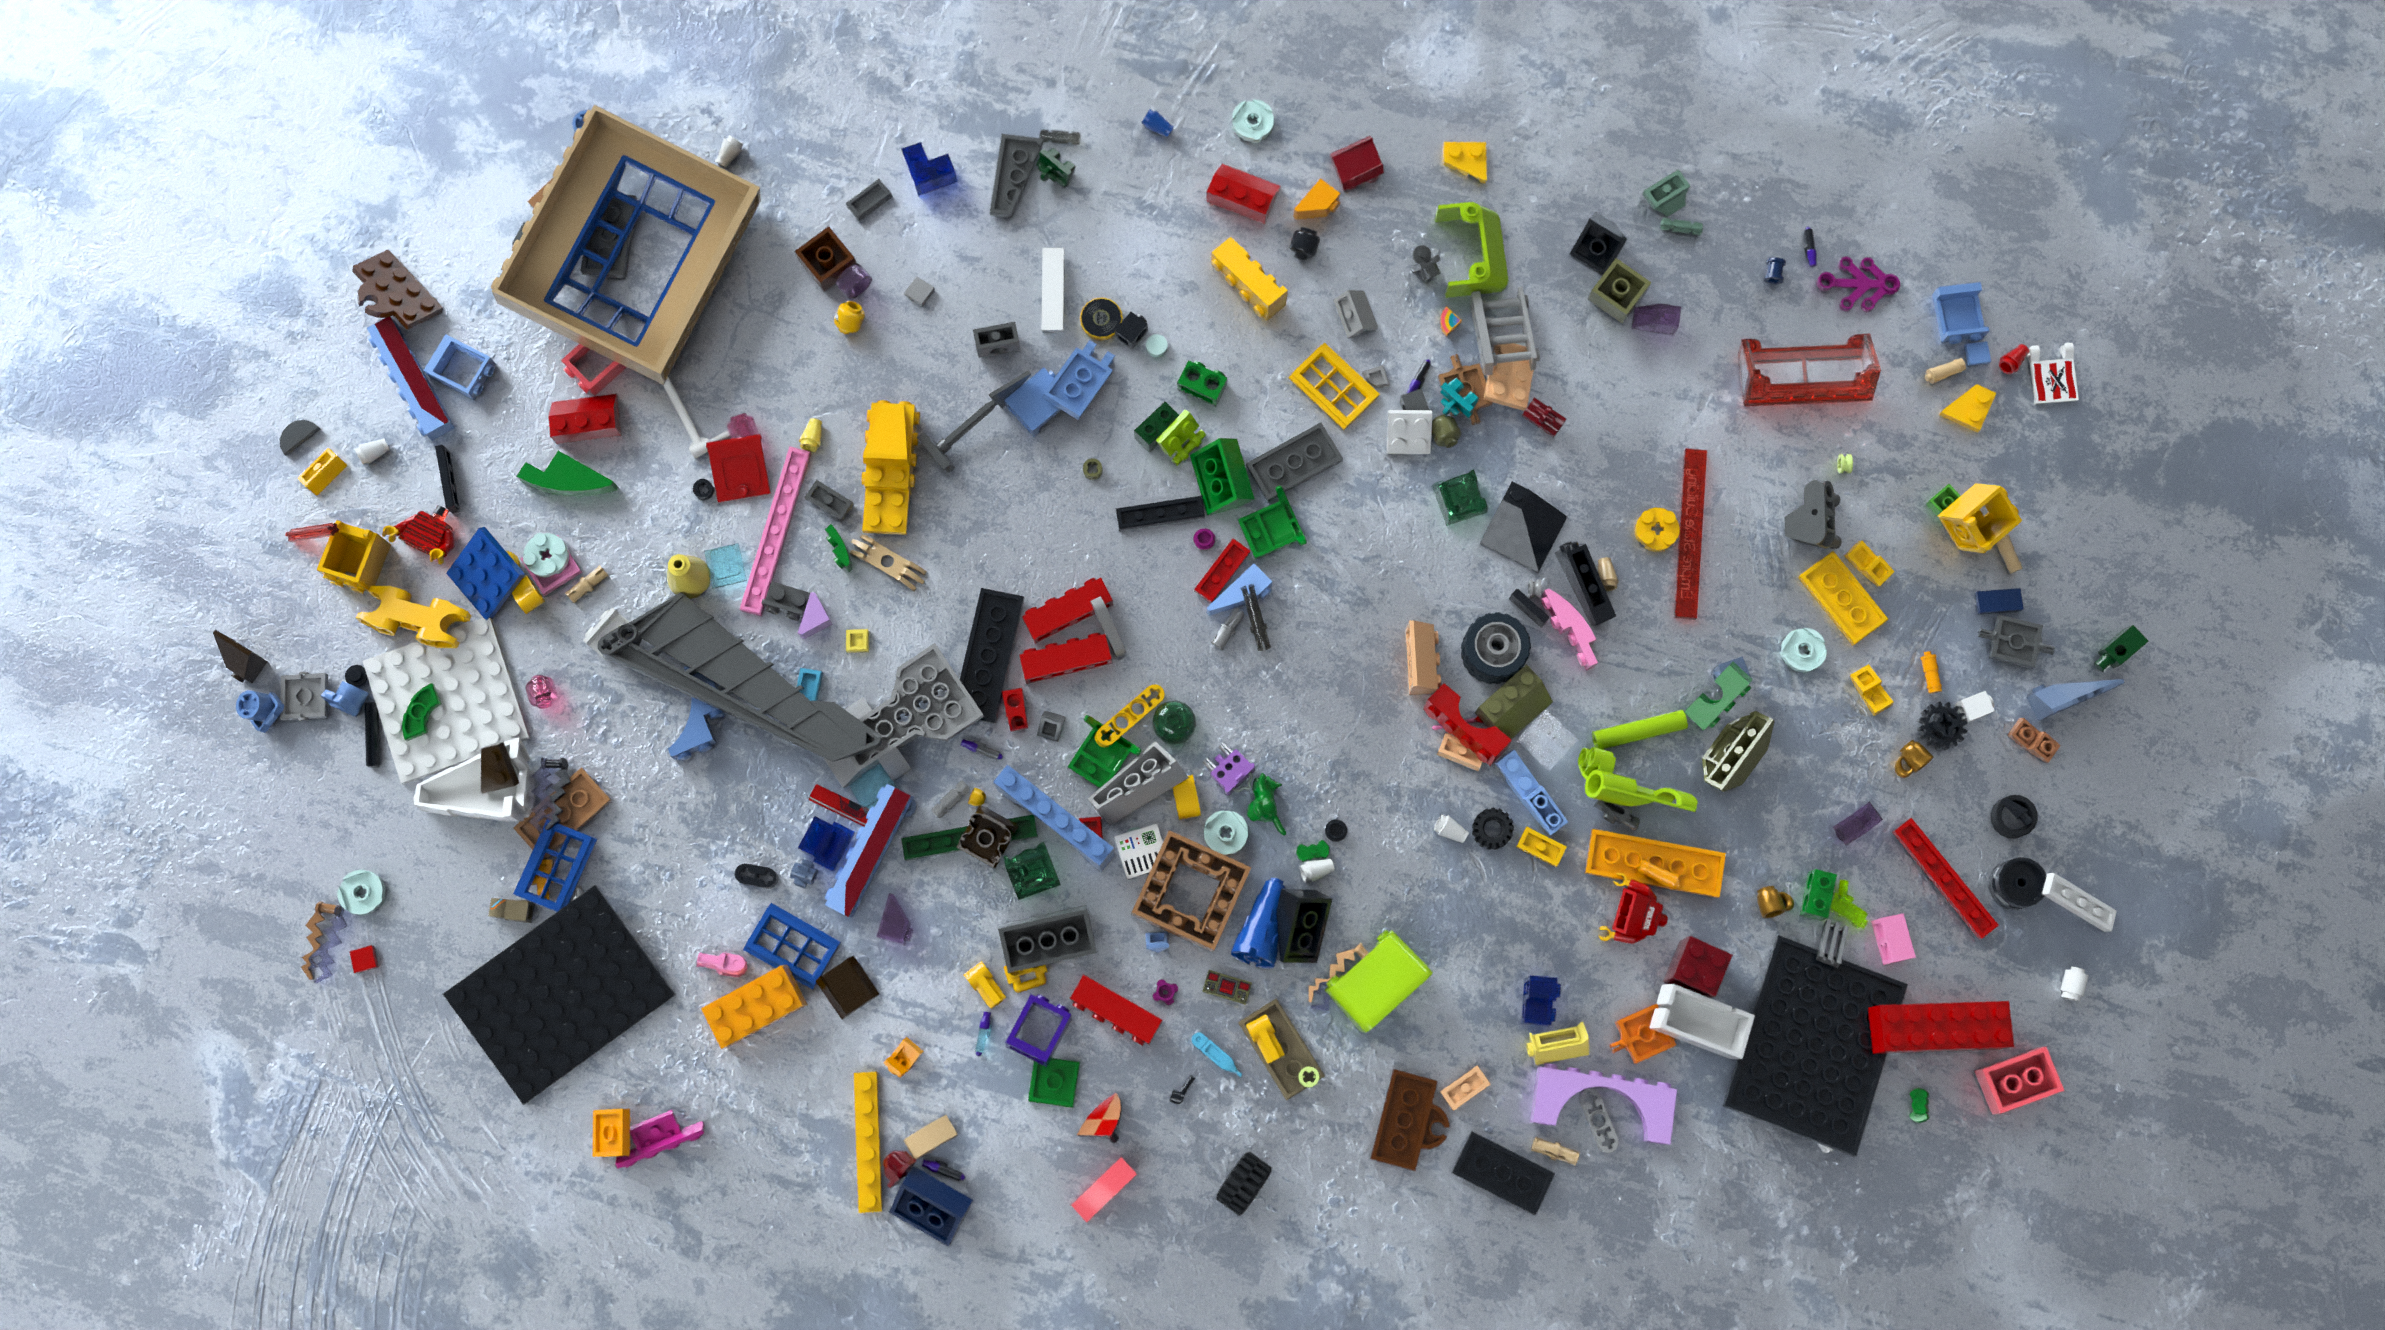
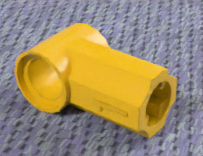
[963,961,1007,1009]
[1246,1014,1285,1064]

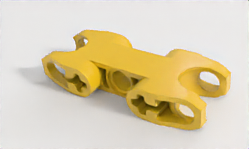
[356,586,472,648]

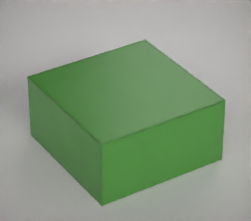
[1926,484,1961,517]

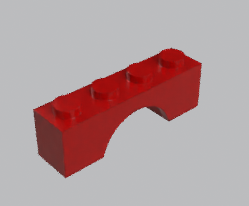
[1423,683,1512,767]

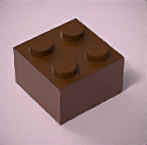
[795,226,858,292]

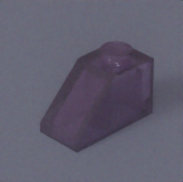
[1631,303,1681,336]
[1833,801,1883,845]
[876,893,913,946]

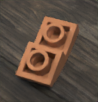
[2007,718,2061,763]

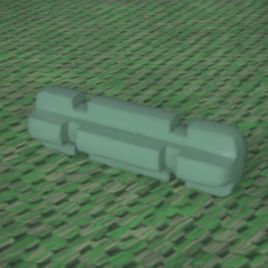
[1660,218,1703,235]

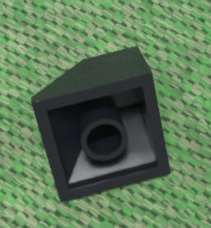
[1569,212,1627,274]

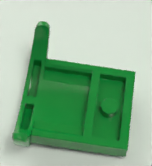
[1238,486,1307,560]
[1067,715,1141,788]

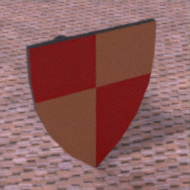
[1077,1093,1122,1143]

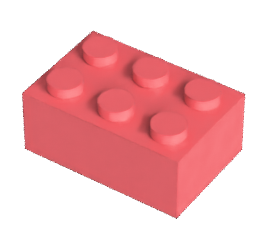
[1974,1047,2065,1114]

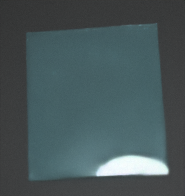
[704,543,747,589]
[849,764,898,814]

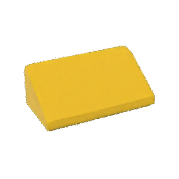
[297,448,347,495]

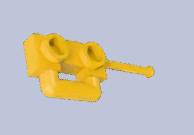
[1003,965,1048,993]

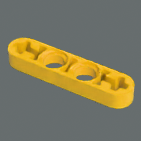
[1095,684,1165,748]

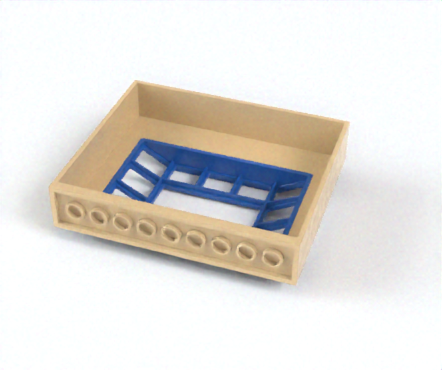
[491,105,761,385]

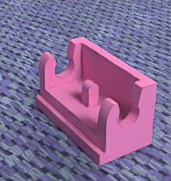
[1871,913,1916,965]

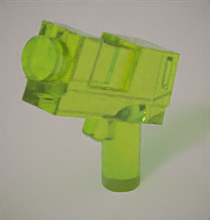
[1830,880,1868,929]

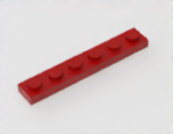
[1892,818,1999,940]

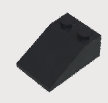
[1276,889,1332,963]

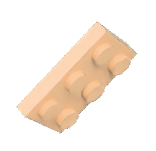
[1483,343,1533,411]

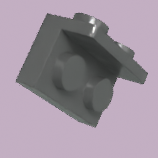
[761,581,810,621]

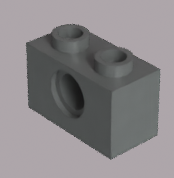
[973,322,1021,358]

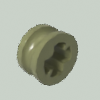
[1083,458,1103,480]

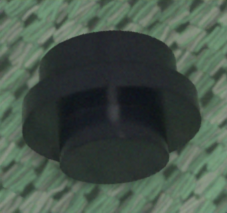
[345,665,368,687]
[1325,819,1347,842]

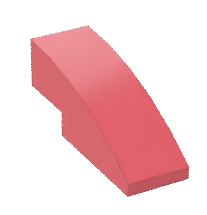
[1071,1157,1137,1222]

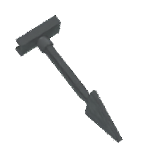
[917,370,1031,473]

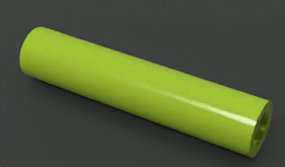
[1592,710,1688,749]

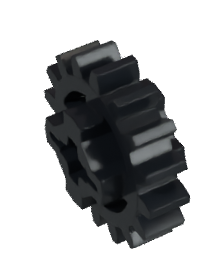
[1917,701,1968,750]

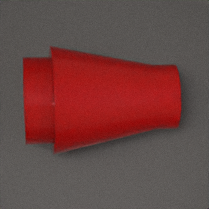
[1999,344,2030,374]

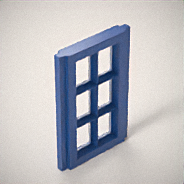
[513,819,598,912]

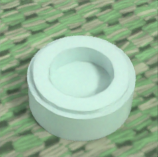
[1146,334,1167,357]

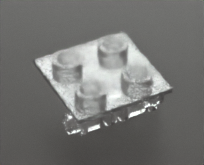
[1517,709,1579,771]

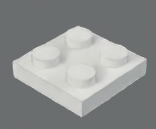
[1386,410,1432,454]

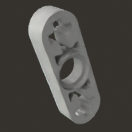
[1090,596,1126,657]
[1579,1088,1619,1153]

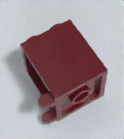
[1663,936,1733,998]

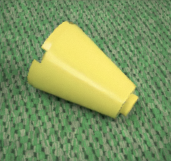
[667,554,711,599]

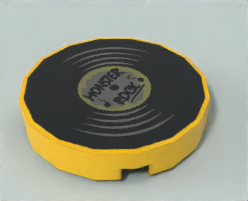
[1080,298,1123,341]

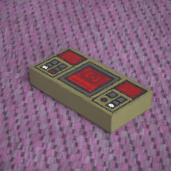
[1202,970,1252,1005]

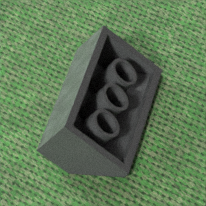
[998,905,1097,973]

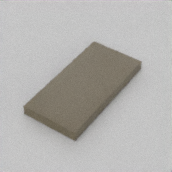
[1238,998,1325,1101]

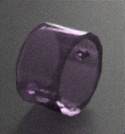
[836,263,872,299]

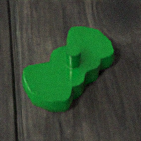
[1296,840,1330,862]
[1909,1088,1930,1123]

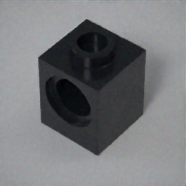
[1115,312,1148,350]

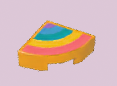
[1440,306,1462,337]

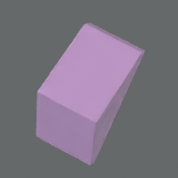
[798,592,832,639]

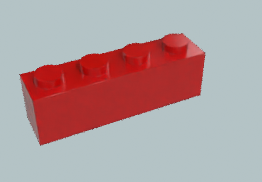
[1022,578,1113,644]
[1019,633,1112,684]
[1070,974,1163,1046]

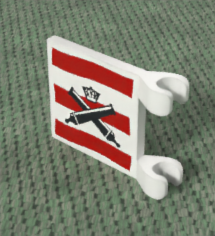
[2027,343,2079,404]

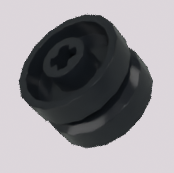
[1989,857,2047,910]

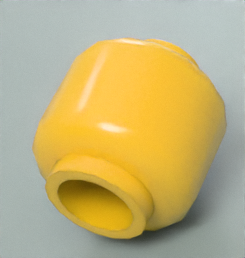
[834,301,865,334]

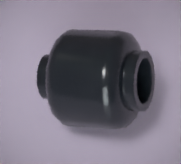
[1289,227,1320,260]

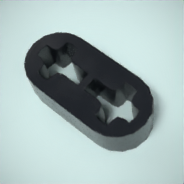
[735,864,778,889]

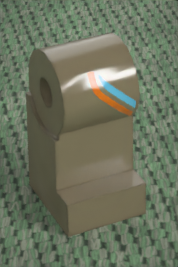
[488,898,535,923]

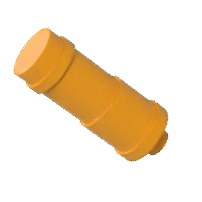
[1920,651,1942,694]
[1638,860,1681,890]

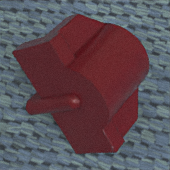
[883,1151,917,1188]

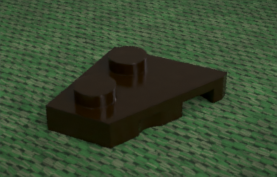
[481,742,519,794]

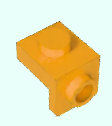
[884,1037,924,1077]

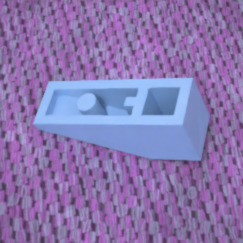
[1207,564,1272,616]

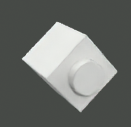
[1955,691,1995,723]

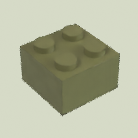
[1588,258,1651,323]

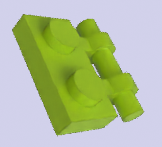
[1156,410,1206,466]

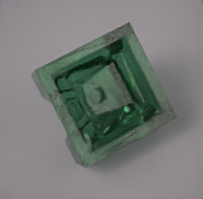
[1432,469,1488,526]
[1004,842,1061,900]

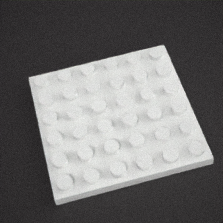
[363,618,531,785]

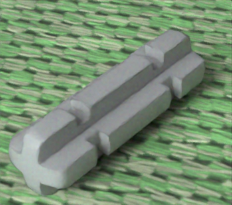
[932,781,970,818]

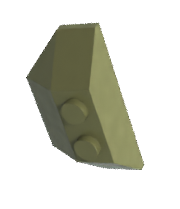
[1702,711,1775,792]

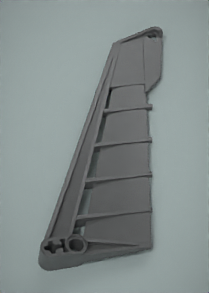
[597,592,882,762]

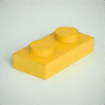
[1516,826,1567,867]

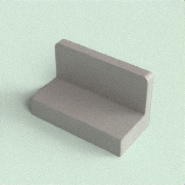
[1333,290,1378,338]

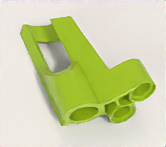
[1578,747,1698,812]

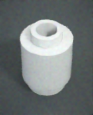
[2060,966,2089,1002]

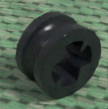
[693,479,714,500]

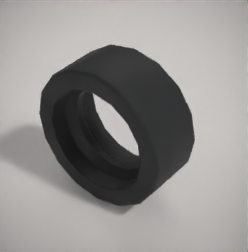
[1991,795,2038,838]

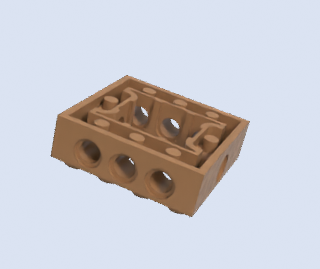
[1131,830,1251,952]

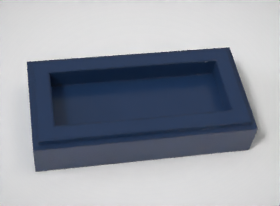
[1975,588,2024,614]

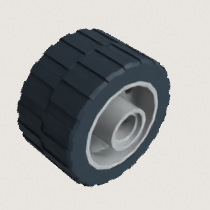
[1461,612,1531,684]

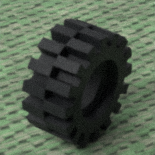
[1472,808,1514,850]

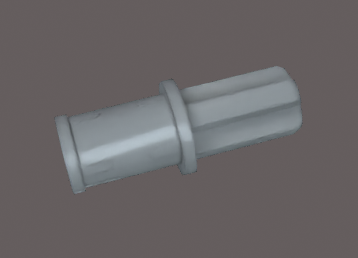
[1211,607,1244,650]

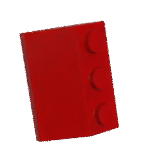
[1206,164,1281,224]
[548,394,621,444]

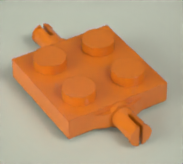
[1609,1003,1676,1064]

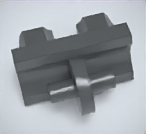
[1411,245,1441,281]

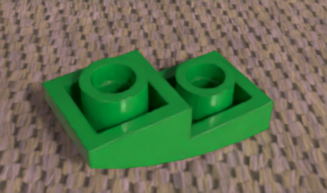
[825,524,852,572]

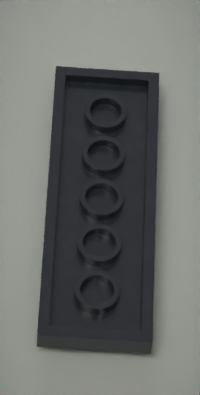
[960,588,1025,725]

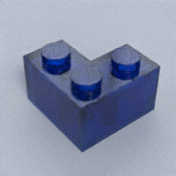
[901,142,958,196]
[1521,975,1561,1027]

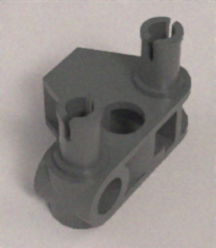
[1784,480,1842,549]

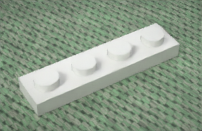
[2042,873,2117,932]

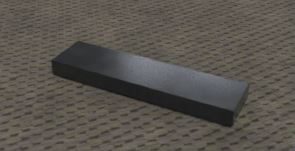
[1116,496,1205,531]

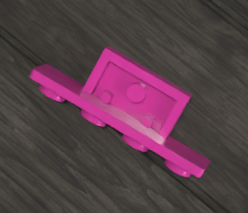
[615,1110,705,1168]

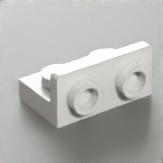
[583,608,633,661]

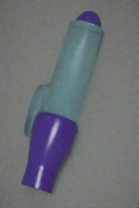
[975,1011,992,1057]

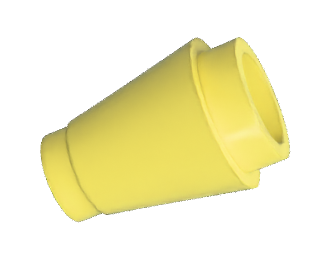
[799,418,822,452]

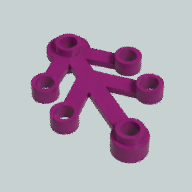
[1816,256,1900,312]

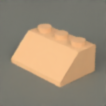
[1405,620,1441,695]

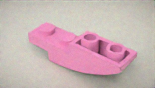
[1541,589,1598,671]

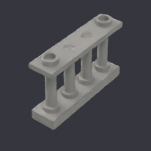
[1470,287,1540,376]

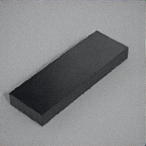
[435,445,460,513]

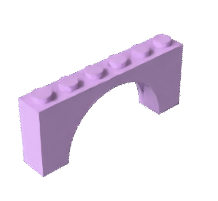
[1530,1063,1677,1145]

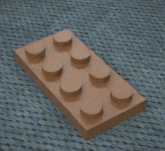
[513,767,612,860]

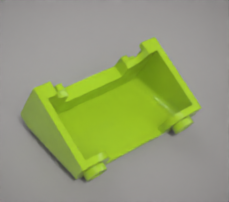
[1324,930,1433,1033]

